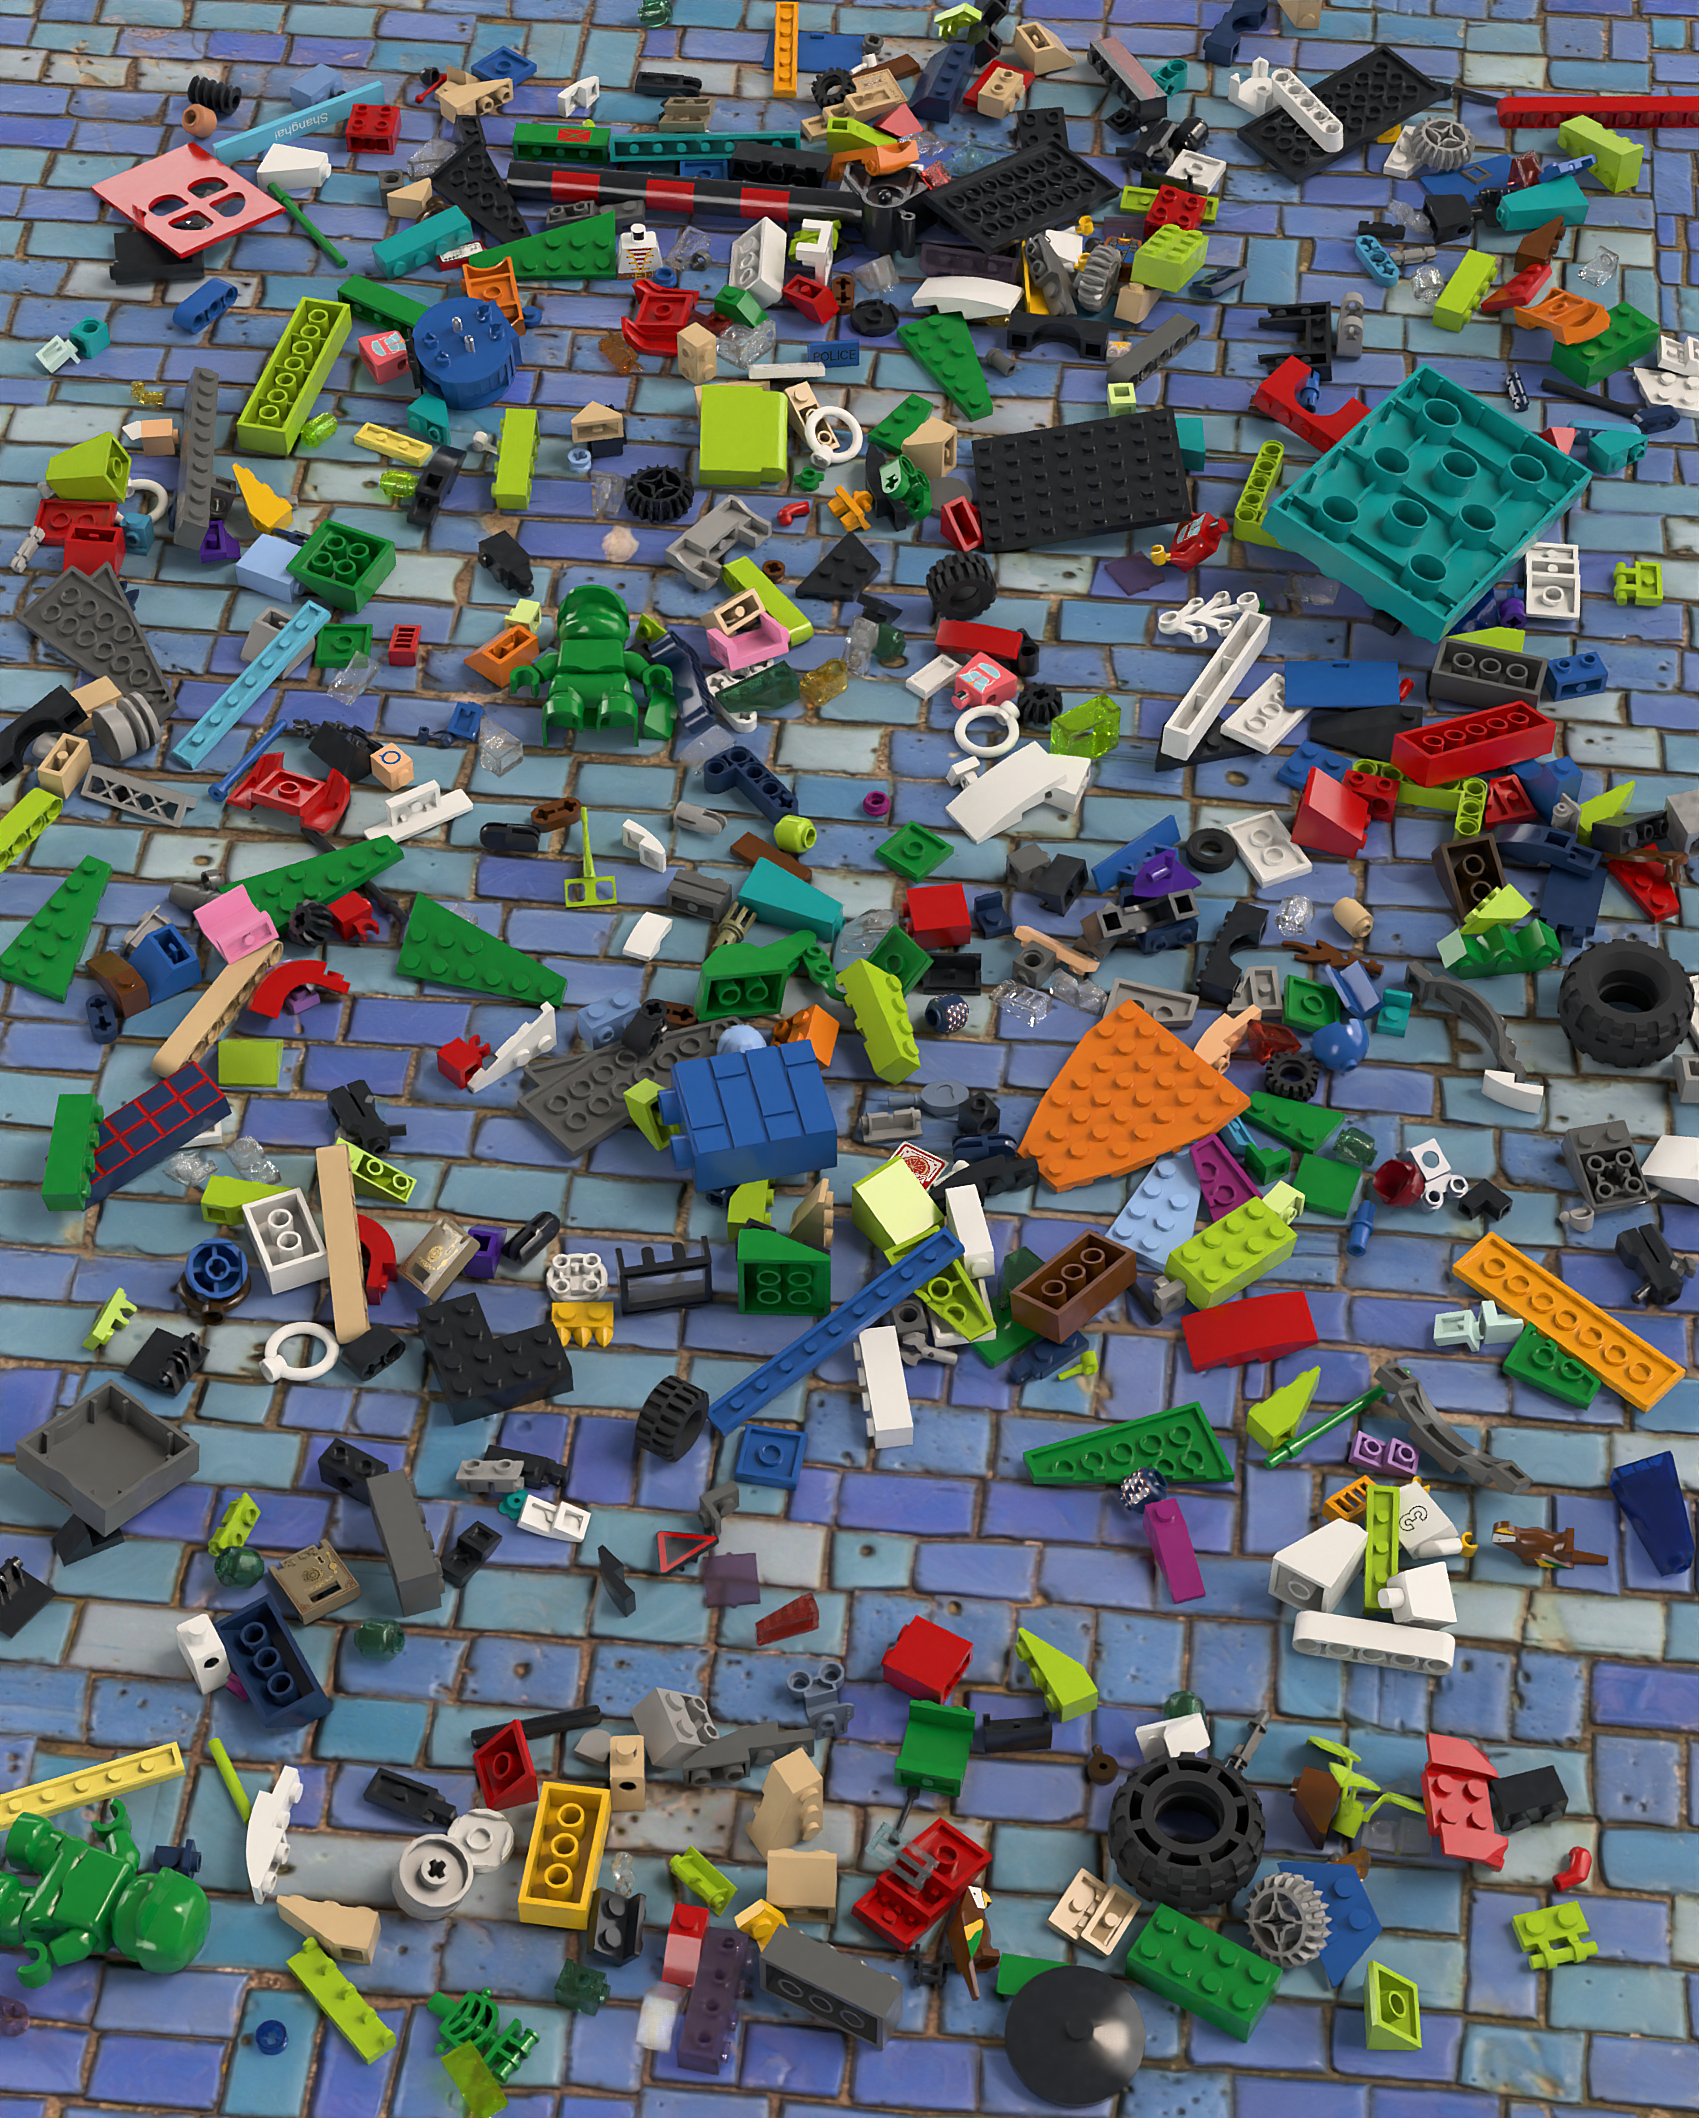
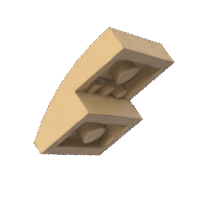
[1045,1868,1142,1958]

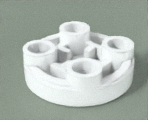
[546,1253,608,1303]

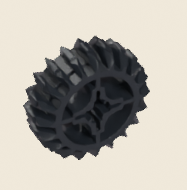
[624,464,694,523]

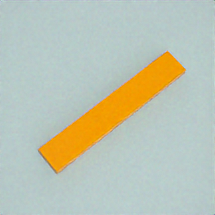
[773,2,799,98]

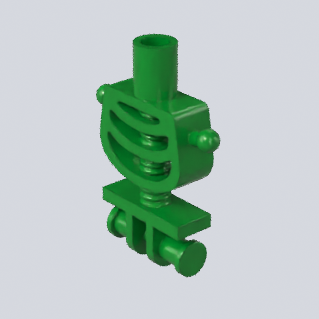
[427,1987,540,2084]

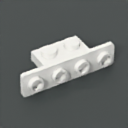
[364,780,473,843]

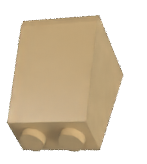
[1277,0,1322,29]

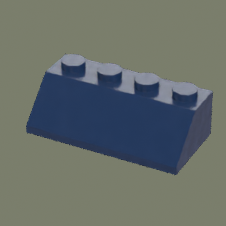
[907,42,975,124]
[213,1593,333,1728]

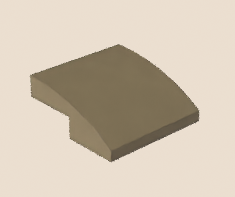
[659,97,716,132]

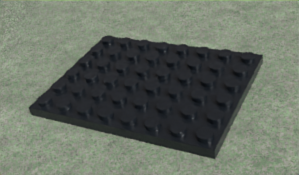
[971,407,1192,554]

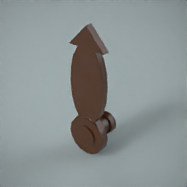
[1590,847,1689,883]

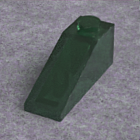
[714,660,800,713]

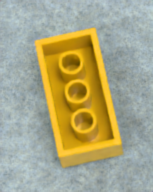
[518,1781,612,1931]

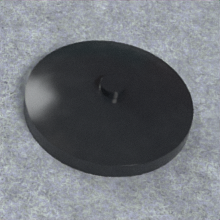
[1004,1965,1146,2108]

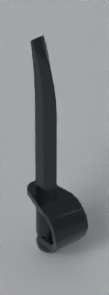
[1432,80,1501,104]

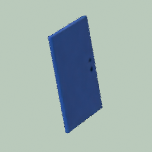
[762,30,864,73]
[1419,154,1534,207]
[1284,660,1401,708]

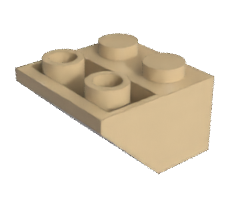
[1015,21,1076,75]
[901,416,957,482]
[766,1848,837,1924]

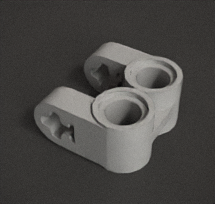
[1336,292,1364,357]

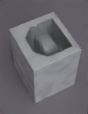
[1664,789,1699,859]

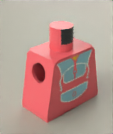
[358,331,411,385]
[951,651,1017,710]

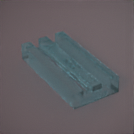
[865,1822,940,1891]

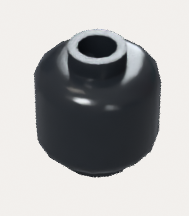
[1174,117,1209,152]

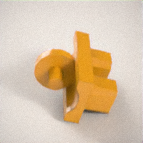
[827,485,873,532]

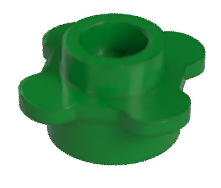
[794,467,825,492]

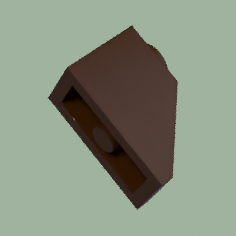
[1289,1766,1342,1851]

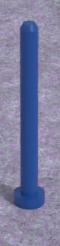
[208,719,288,802]

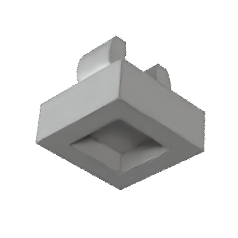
[1152,1275,1187,1317]

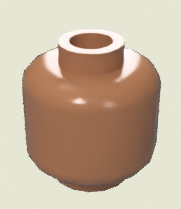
[182,104,217,138]

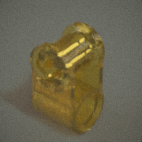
[798,658,848,707]

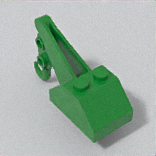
[694,930,848,1021]

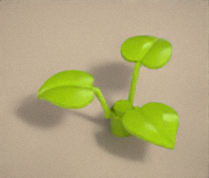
[1306,1735,1426,1838]

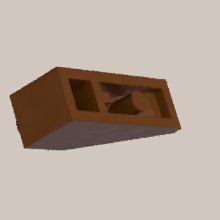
[85,950,151,1019]

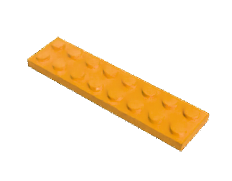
[1451,1231,1686,1413]

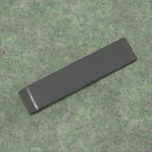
[1106,313,1201,390]

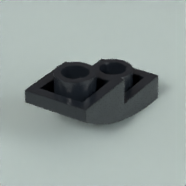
[1105,107,1144,135]

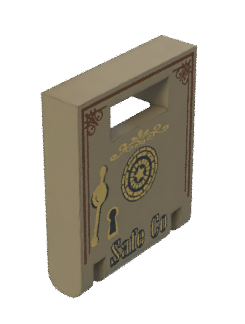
[397,1216,480,1302]
[268,1538,362,1625]

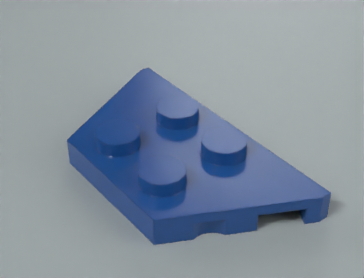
[1277,1861,1383,1989]

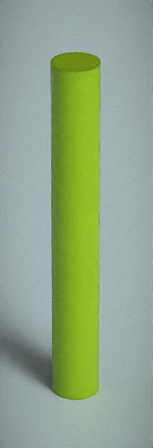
[208,1738,253,1825]

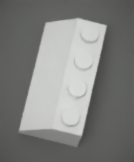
[729,217,787,309]

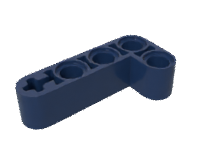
[648,630,717,734]
[704,746,799,826]

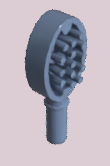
[888,1080,969,1115]

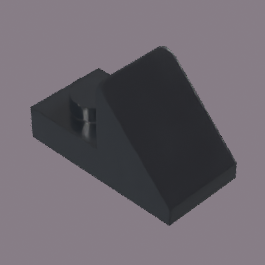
[856,592,903,635]
[52,1513,125,1567]

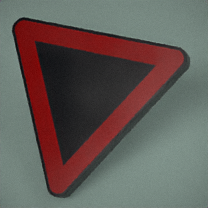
[656,1531,720,1577]

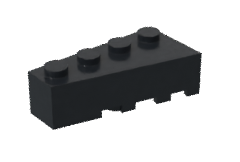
[728,141,834,189]

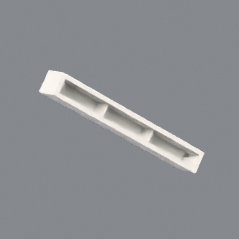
[1161,610,1271,761]

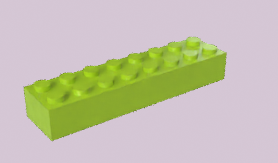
[236,296,352,456]

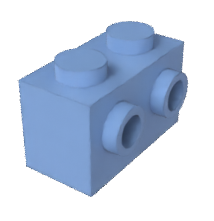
[290,63,344,110]
[577,987,642,1051]

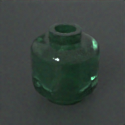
[638,0,673,28]
[865,622,906,661]
[1332,1127,1378,1169]
[214,1545,265,1589]
[354,1617,405,1661]
[1162,1691,1207,1729]

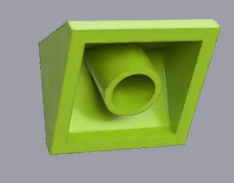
[218,1038,284,1088]
[1363,1960,1422,2051]

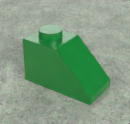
[714,284,770,336]

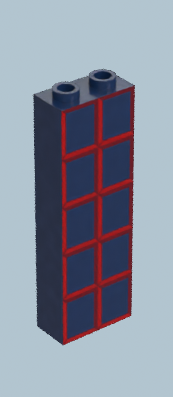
[44,1060,232,1212]

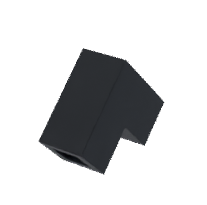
[1458,1178,1513,1221]

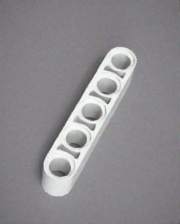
[1271,68,1343,152]
[1292,1611,1455,1676]

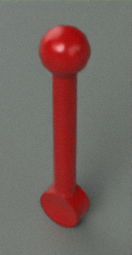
[415,74,447,104]

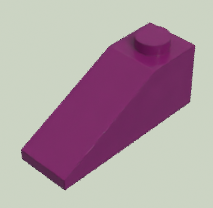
[1143,1498,1206,1604]

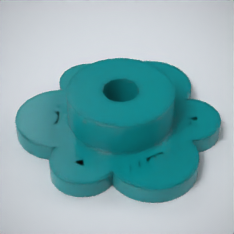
[499,1489,528,1520]

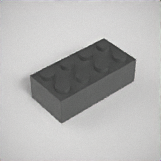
[1428,637,1549,710]
[366,1469,445,1618]
[759,1924,903,2051]

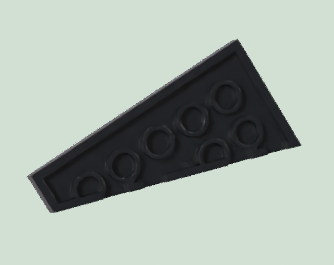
[429,133,532,245]

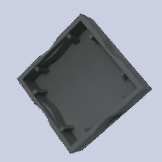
[16,1379,200,1537]

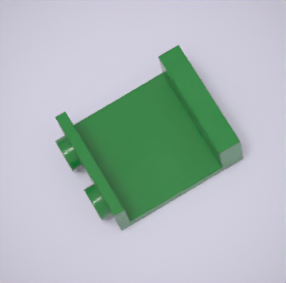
[894,1700,976,1797]

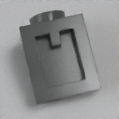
[697,1480,739,1536]

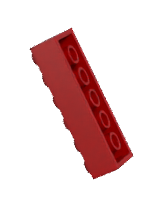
[1390,700,1557,788]

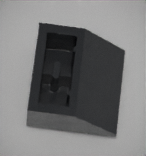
[308,720,384,781]

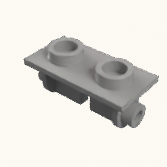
[1551,793,1582,835]
[120,905,171,957]
[859,1107,922,1143]
[455,1459,524,1493]

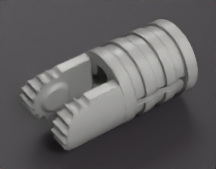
[673,801,728,836]

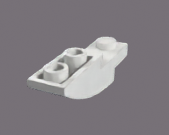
[246,1766,303,1905]

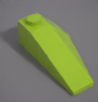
[884,1225,997,1342]

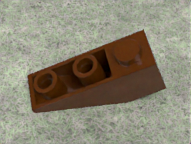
[1513,215,1566,273]

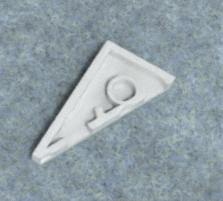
[467,1002,557,1093]

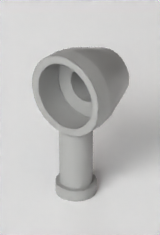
[32,729,75,760]

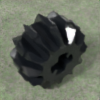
[1017,682,1063,726]
[287,899,334,949]

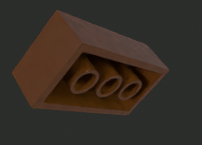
[1010,1229,1137,1344]

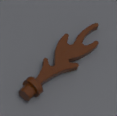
[1282,940,1384,977]

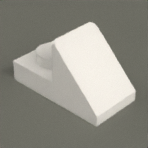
[1135,1713,1210,1763]

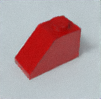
[781,274,840,325]
[661,1903,710,1990]

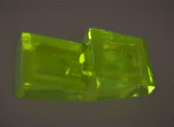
[440,2039,509,2118]

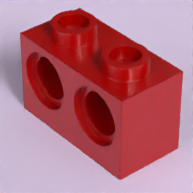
[1342,769,1401,823]

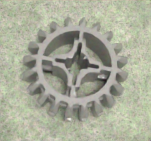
[1410,116,1475,172]
[1078,244,1121,312]
[1243,1872,1332,1968]

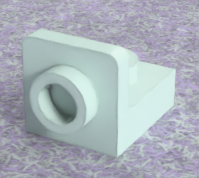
[35,335,81,373]
[1433,1310,1484,1352]

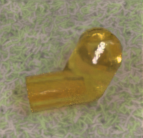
[986,308,1021,328]
[130,380,164,404]

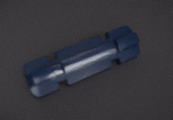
[1506,371,1530,412]

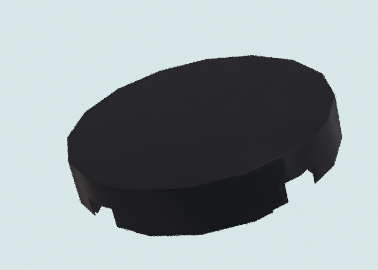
[850,299,899,337]

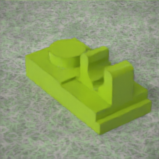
[934,3,982,40]
[82,1287,137,1352]

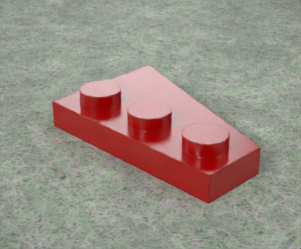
[1480,264,1552,313]
[1607,843,1679,924]

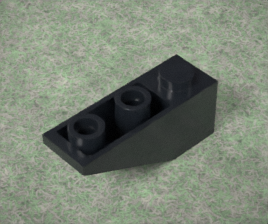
[1592,810,1669,854]

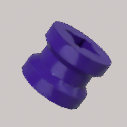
[1498,598,1527,630]

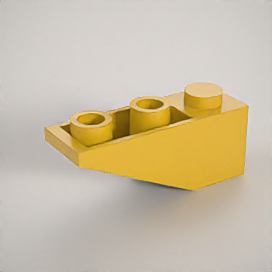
[232,463,294,537]

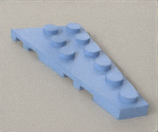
[1105,1140,1202,1272]

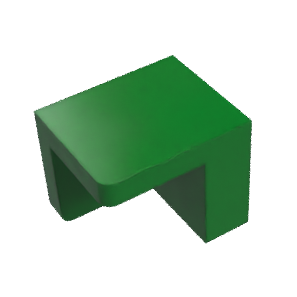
[1244,1142,1291,1186]

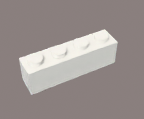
[853,1326,913,1449]

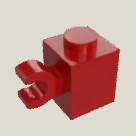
[328,891,380,942]
[436,1034,491,1090]

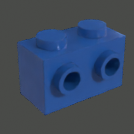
[1544,651,1608,702]

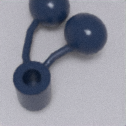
[417,726,455,747]

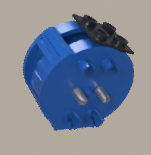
[404,297,522,411]

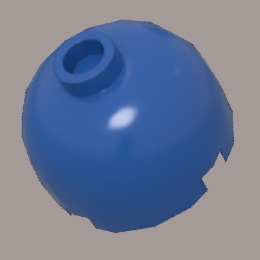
[1309,1018,1369,1072]
[185,1237,248,1300]

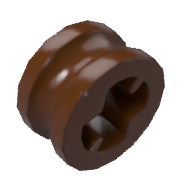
[762,560,785,584]

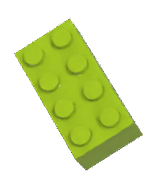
[1130,224,1209,293]
[1163,1195,1298,1311]

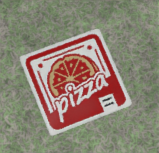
[888,1141,949,1192]

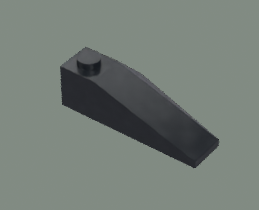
[1310,705,1423,763]

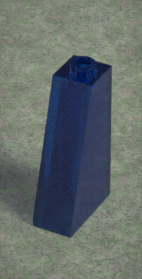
[1609,1450,1695,1577]

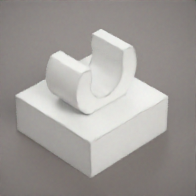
[946,756,980,790]

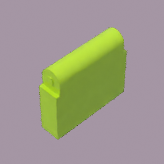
[699,385,788,486]

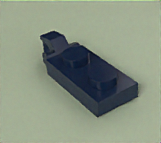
[1010,1330,1089,1386]

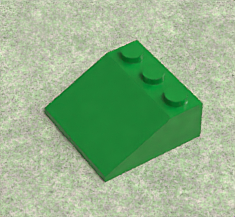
[286,519,396,614]
[737,1228,831,1317]

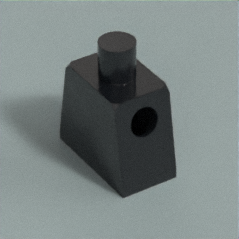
[1421,194,1483,245]

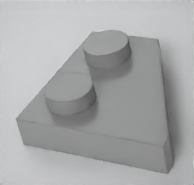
[1226,966,1283,1018]

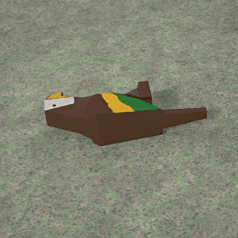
[1491,1521,1608,1569]
[946,1886,1000,2001]

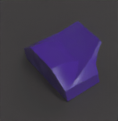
[200,520,241,563]

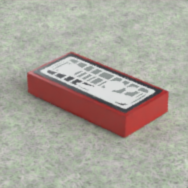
[435,240,485,272]

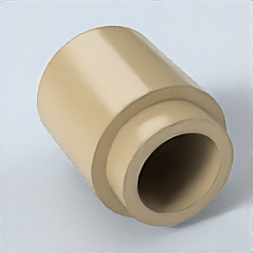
[1332,897,1374,938]

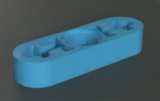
[1355,235,1399,288]
[1567,419,1641,446]

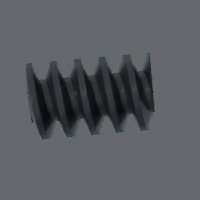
[188,75,242,115]

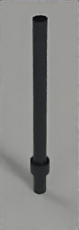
[301,827,409,924]

